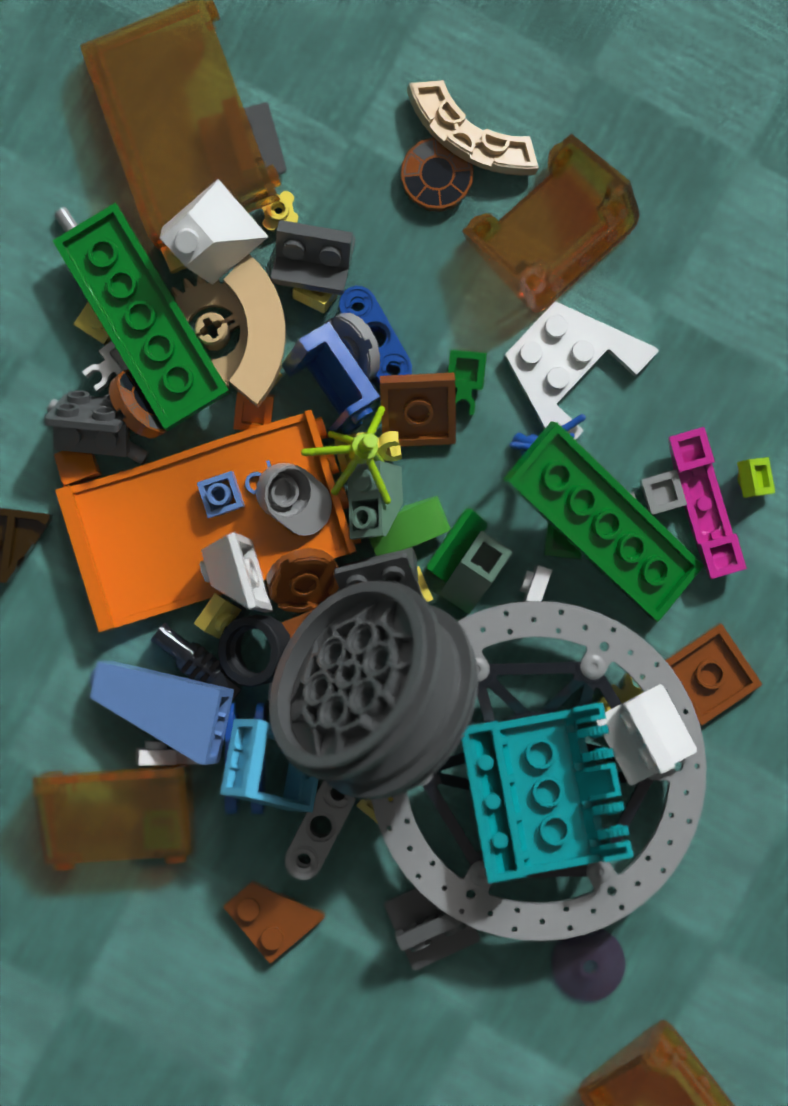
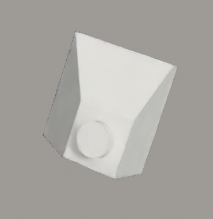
[160,179,268,285]
[200,532,273,613]

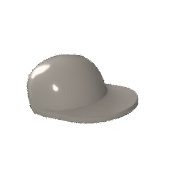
[255,463,332,536]

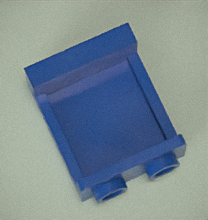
[281,322,380,435]

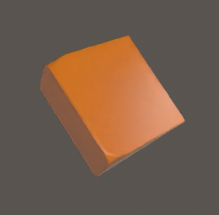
[54,451,102,487]

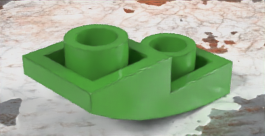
[369,495,451,556]

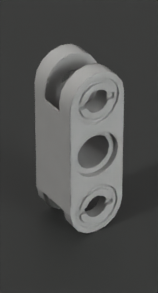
[285,780,356,880]

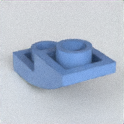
[197,460,271,518]

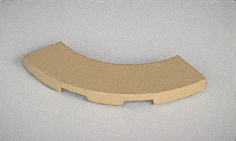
[407,80,539,175]
[223,254,286,407]

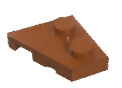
[223,880,326,964]

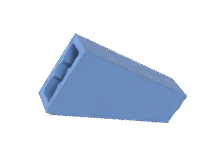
[90,661,234,765]

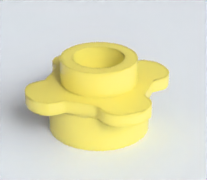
[259,191,299,231]

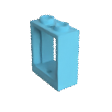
[220,719,318,813]

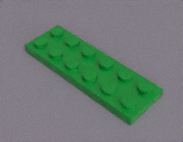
[52,202,231,431]
[503,421,704,622]

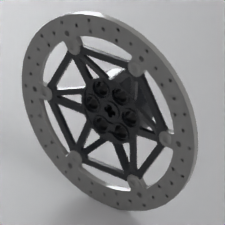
[372,601,706,941]

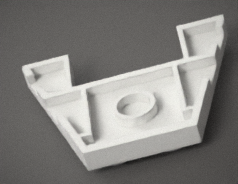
[504,301,659,440]

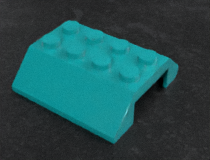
[462,702,634,883]

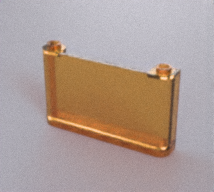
[80,0,282,249]

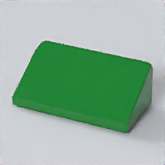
[426,507,488,583]

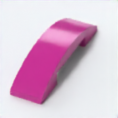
[668,427,747,579]

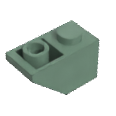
[348,461,403,540]
[439,531,513,614]

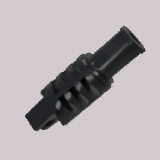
[150,622,242,702]

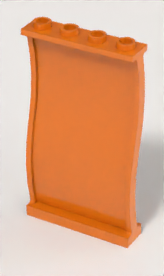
[55,409,361,632]

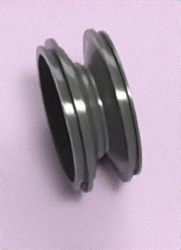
[269,581,478,800]

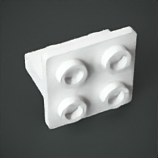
[596,684,697,785]

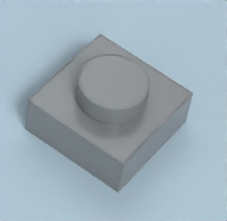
[639,469,687,515]

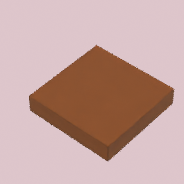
[380,373,456,447]
[664,623,763,726]

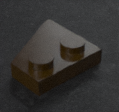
[0,508,53,583]

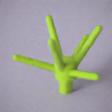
[301,406,391,504]

